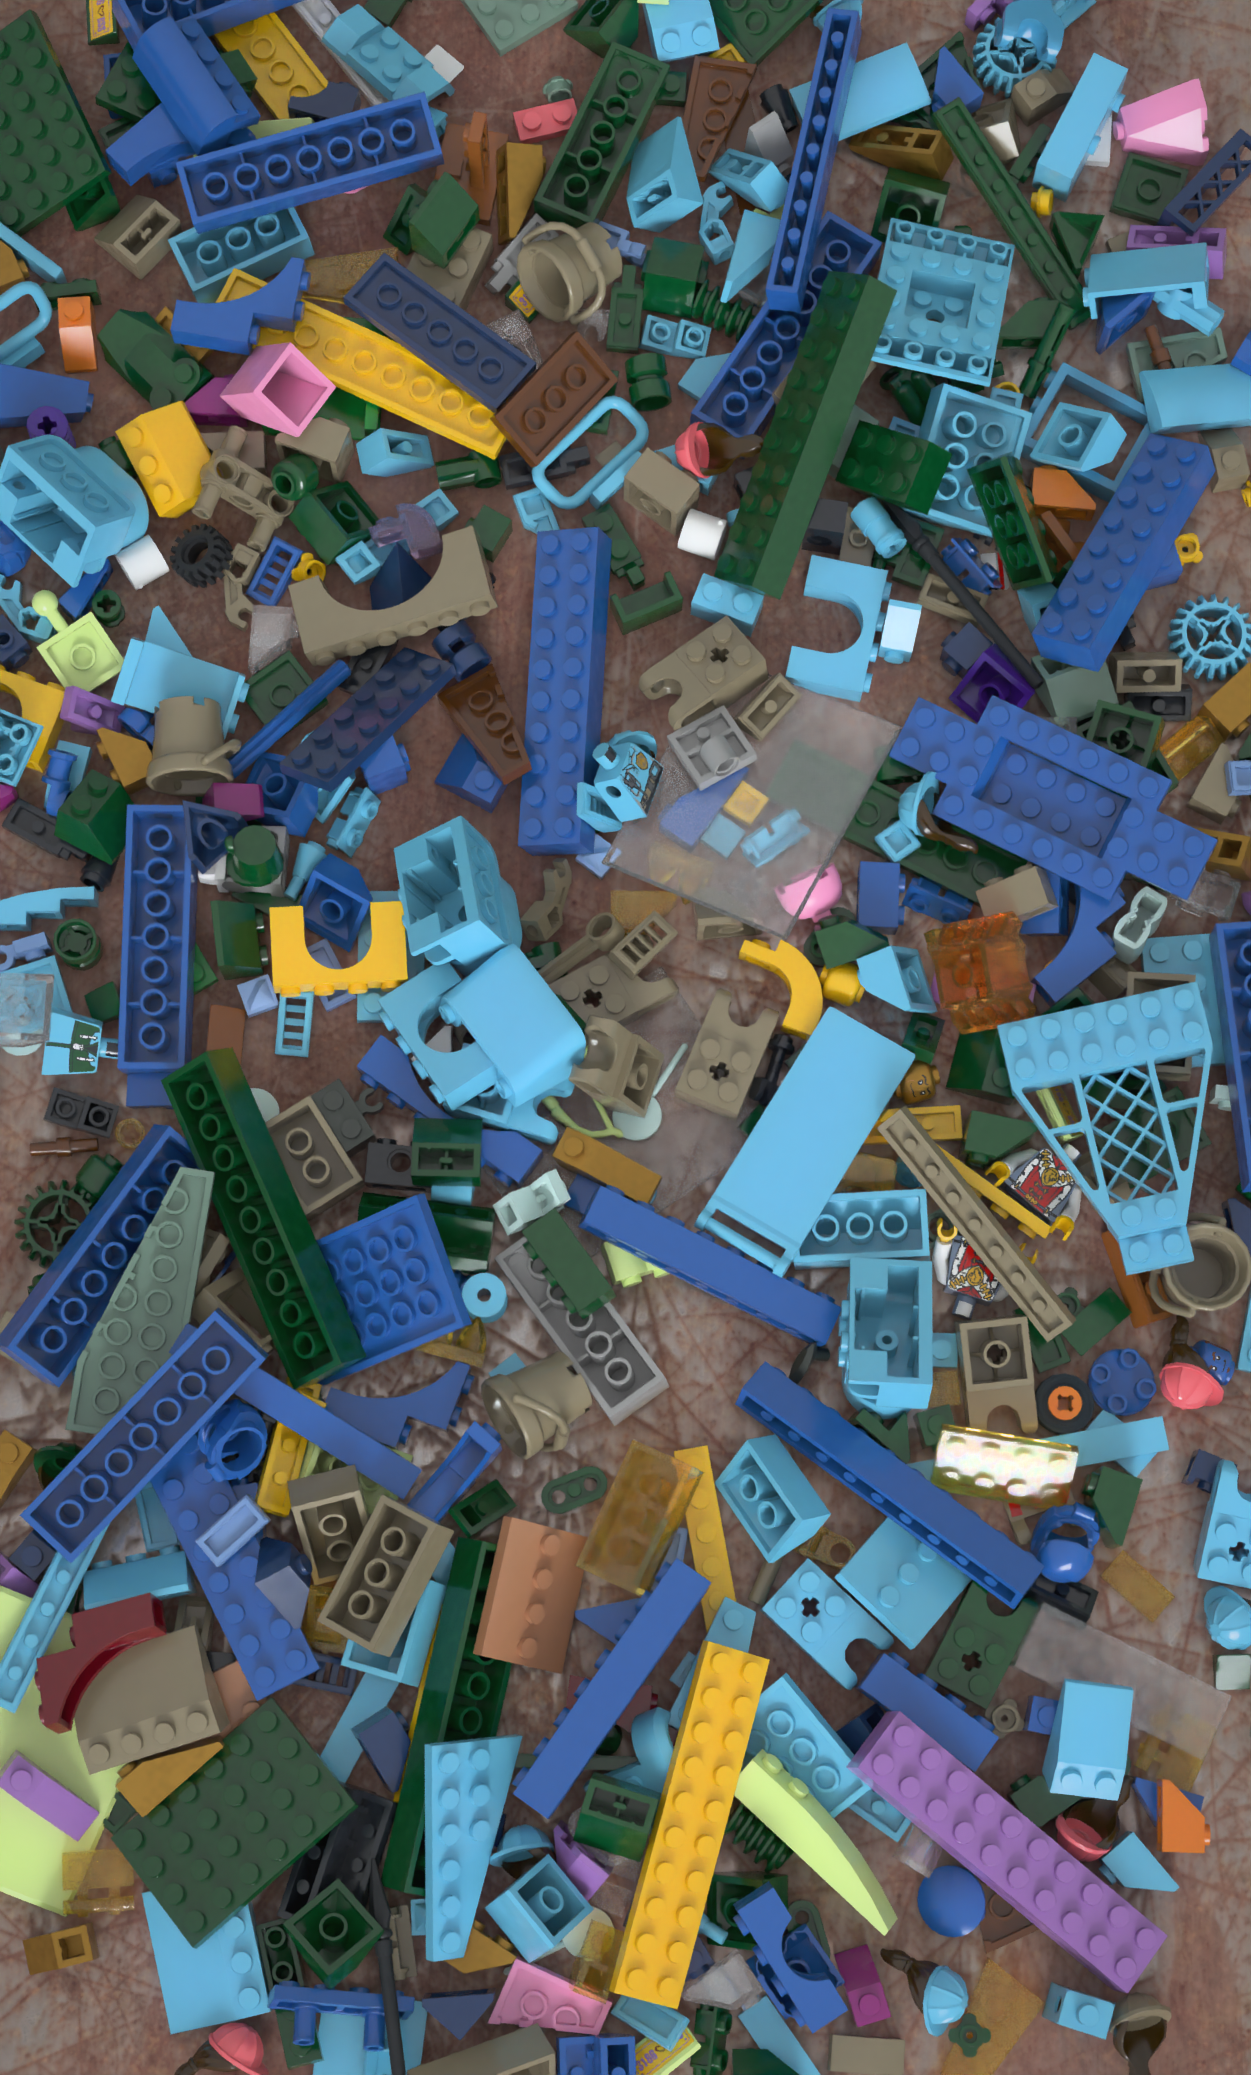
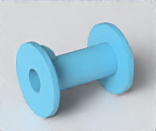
[462,1273,508,1323]

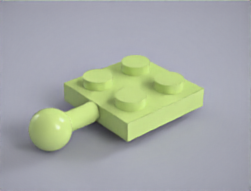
[32,590,124,692]

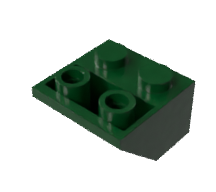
[408,172,480,269]
[411,1118,483,1187]
[573,1772,661,1862]

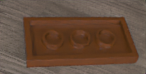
[490,331,618,468]

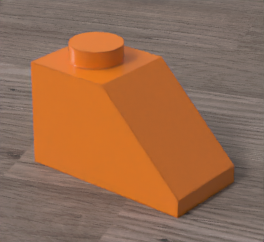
[58,296,98,373]
[1029,465,1096,521]
[1157,1779,1211,1853]

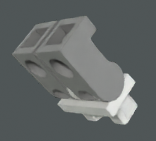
[198,826,290,897]

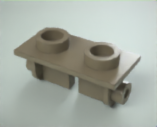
[389,1904,417,1981]

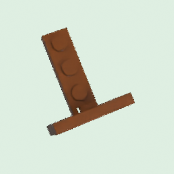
[434,111,509,226]

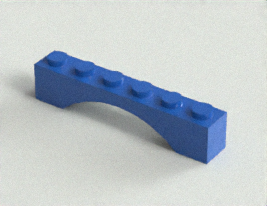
[357,1035,544,1189]

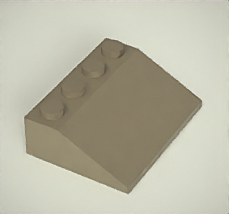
[74,1624,230,1775]

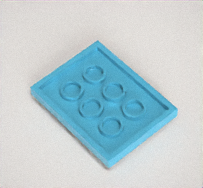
[834,1517,972,1650]
[740,1673,871,1818]

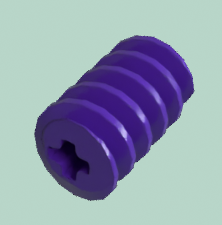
[26,406,77,449]

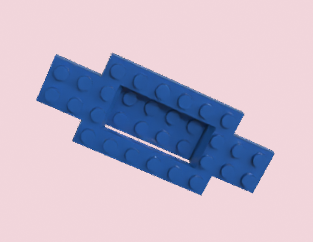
[889,695,1218,902]

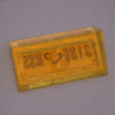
[1158,715,1225,781]

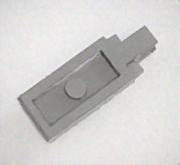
[484,213,559,295]

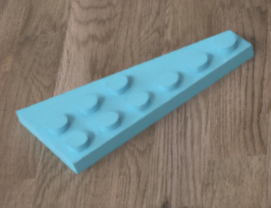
[425,1734,523,1962]

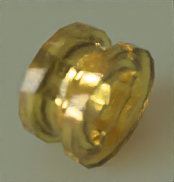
[115,1118,146,1150]

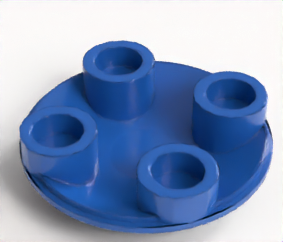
[1088,1348,1156,1416]
[917,1865,986,1937]

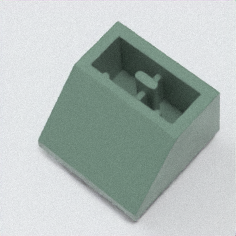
[1031,655,1119,728]

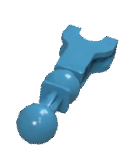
[994,0,1064,64]

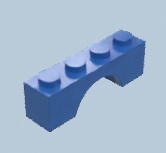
[733,1881,848,2034]

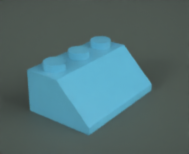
[714,1434,831,1563]
[83,1546,197,1610]
[341,1580,447,1687]

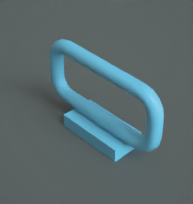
[0,281,53,368]
[532,396,649,510]

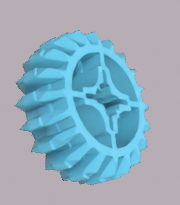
[972,17,1057,99]
[1167,594,1251,682]

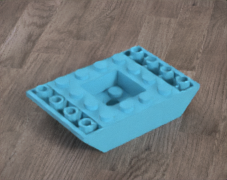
[871,218,1015,387]

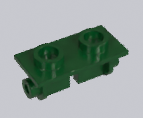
[690,2001,732,2075]

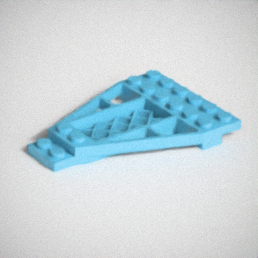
[997,981,1213,1276]

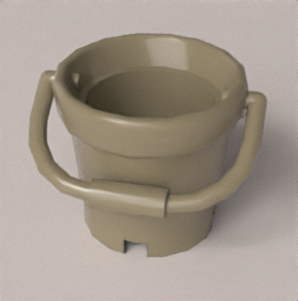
[517,222,622,326]
[146,696,241,796]
[1148,1213,1251,1318]
[481,1351,592,1460]

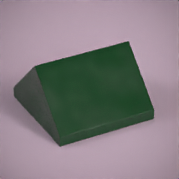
[65,176,121,231]

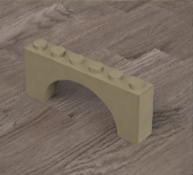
[288,525,498,666]

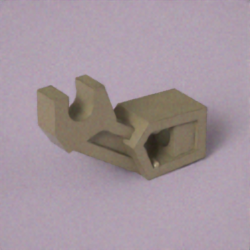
[223,543,262,632]
[520,858,572,941]

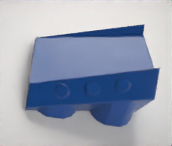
[746,1923,845,2020]

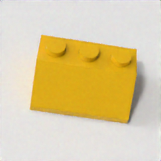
[115,401,223,518]

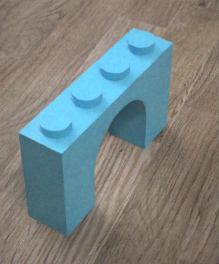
[785,555,892,702]
[378,962,497,1111]

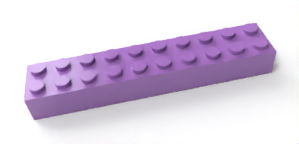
[846,1711,1167,1994]

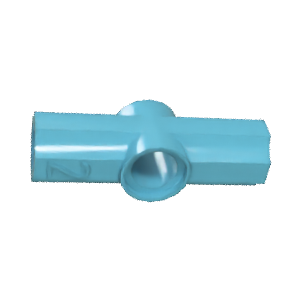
[1153,288,1225,337]

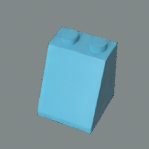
[484,1854,594,1963]

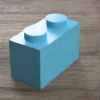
[690,573,764,637]

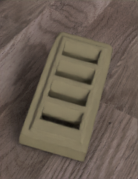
[608,910,678,980]

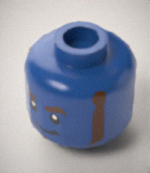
[1189,1340,1235,1386]

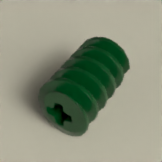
[692,279,758,343]
[724,1802,794,1873]

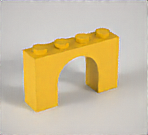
[0,664,65,773]
[269,901,408,997]

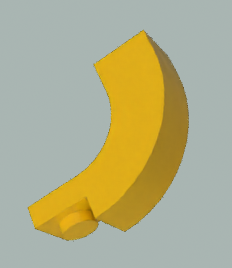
[738,939,823,1041]

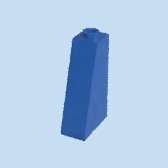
[0,363,94,428]

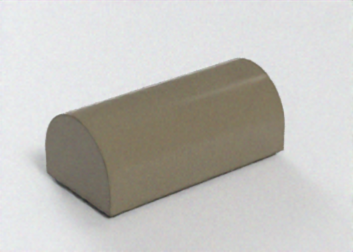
[916,573,989,628]

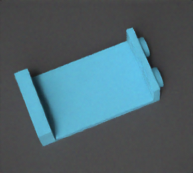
[1083,242,1210,319]
[111,637,250,739]

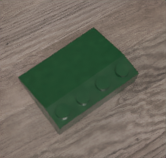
[967,452,1058,590]

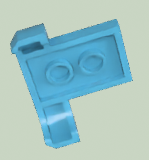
[583,1707,674,1834]

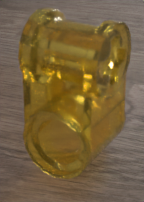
[791,1525,856,1570]

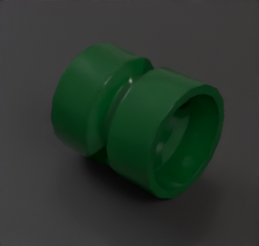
[625,353,672,412]
[53,918,103,971]

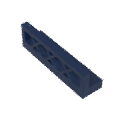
[1157,128,1251,237]

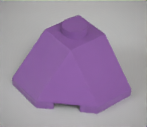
[553,1820,615,1902]

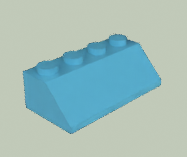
[793,1189,930,1270]

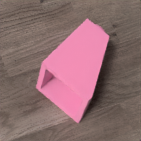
[219,342,336,437]

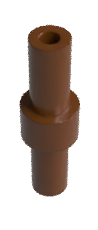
[1144,325,1172,370]
[30,1137,99,1158]

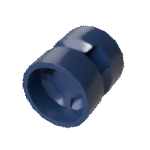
[432,620,492,682]

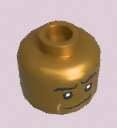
[893,1060,941,1105]

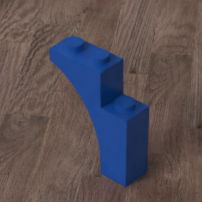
[105,103,256,186]
[170,257,311,356]
[1030,884,1126,1007]
[325,1361,475,1450]
[407,1421,503,1523]

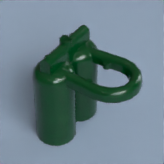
[879,366,938,426]

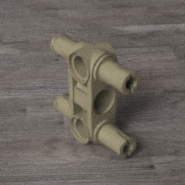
[192,425,294,552]

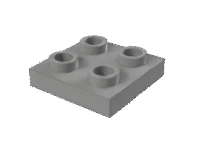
[667,705,757,791]

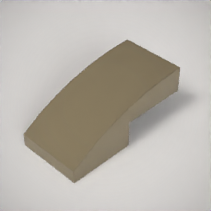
[827,2034,905,2075]

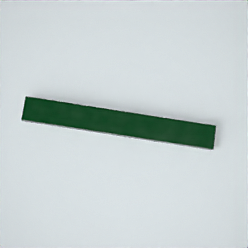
[931,97,1091,330]

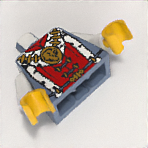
[985,1143,1082,1241]
[932,1218,1039,1320]

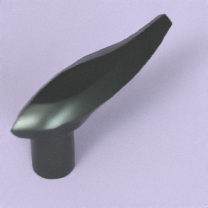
[789,1342,830,1385]

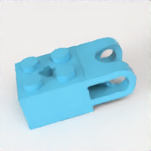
[443,1043,575,1145]
[1193,1459,1251,1589]
[760,1558,894,1691]

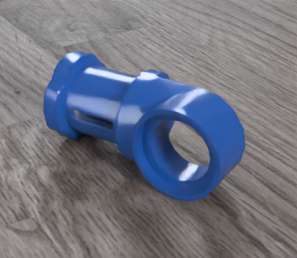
[41,748,78,817]

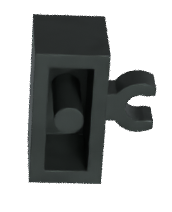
[311,1079,384,1158]

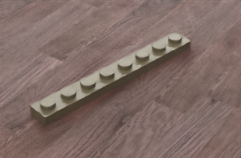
[877,1106,1076,1342]

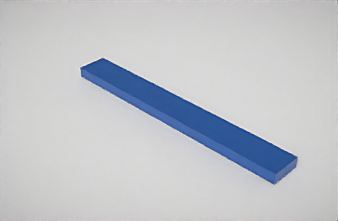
[169,1323,422,1500]

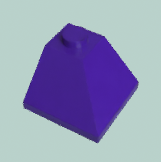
[948,643,1035,723]

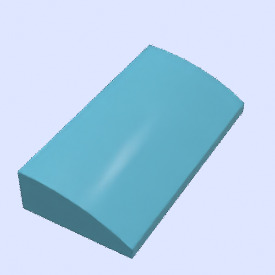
[789,42,932,141]
[1139,364,1251,435]

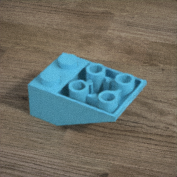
[626,117,704,233]
[0,709,44,787]

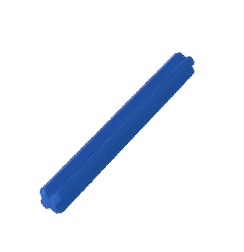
[227,660,351,778]

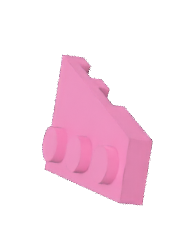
[488,1955,613,2035]

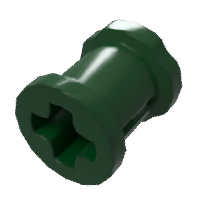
[92,590,126,628]

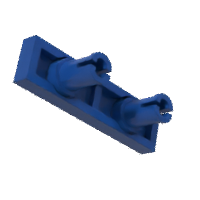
[267,1981,415,2052]

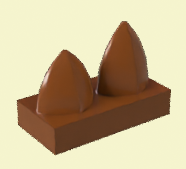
[1038,510,1085,573]

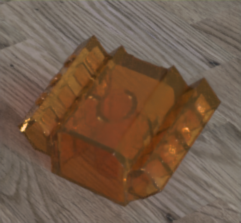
[932,911,1037,1034]

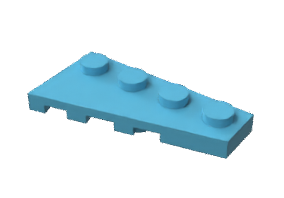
[668,1597,756,1731]

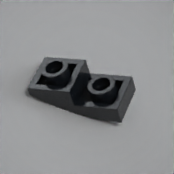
[43,1087,120,1139]

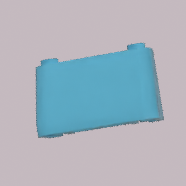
[439,943,586,1108]

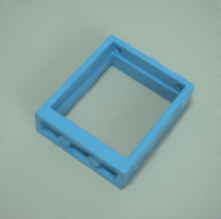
[1021,362,1150,503]

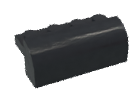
[277,1781,398,1920]

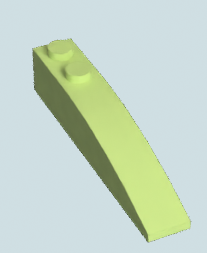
[734,1749,898,1936]

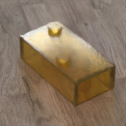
[575,1439,704,1596]

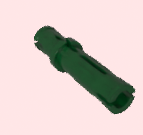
[1018,301,1077,399]

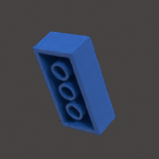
[855,1652,999,1772]

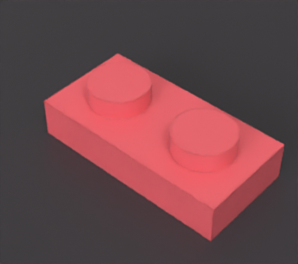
[513,98,577,144]

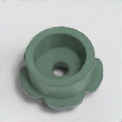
[542,76,573,103]

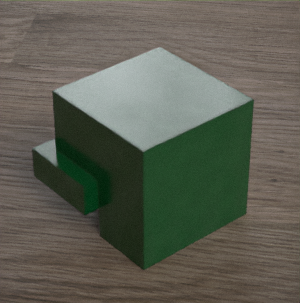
[641,237,709,319]

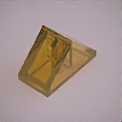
[306,1585,342,1645]

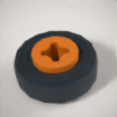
[1035,1373,1094,1435]

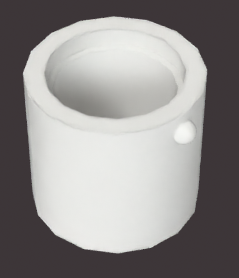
[677,508,728,560]
[114,534,170,590]

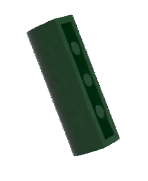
[357,1192,496,1275]

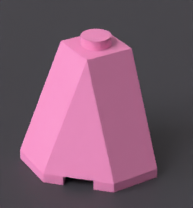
[1113,78,1209,166]

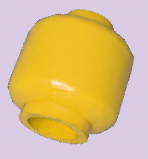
[819,962,865,1007]

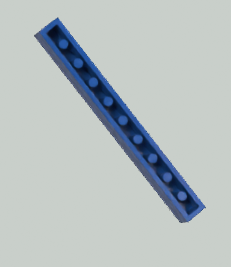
[765,8,862,312]
[735,1361,1045,1610]

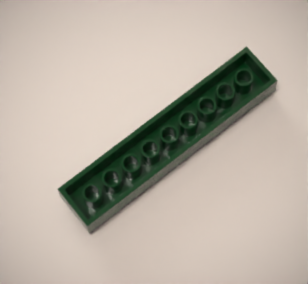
[713,271,897,600]
[161,1047,367,1389]
[381,1537,512,1896]

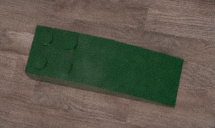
[534,41,670,229]

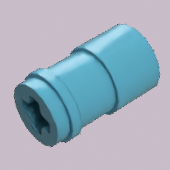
[850,497,907,558]

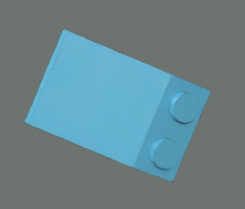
[642,0,720,63]
[1042,1678,1134,1801]

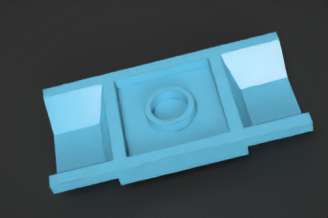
[322,4,455,102]

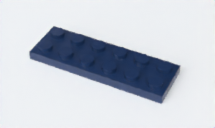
[343,253,536,413]
[279,647,456,792]

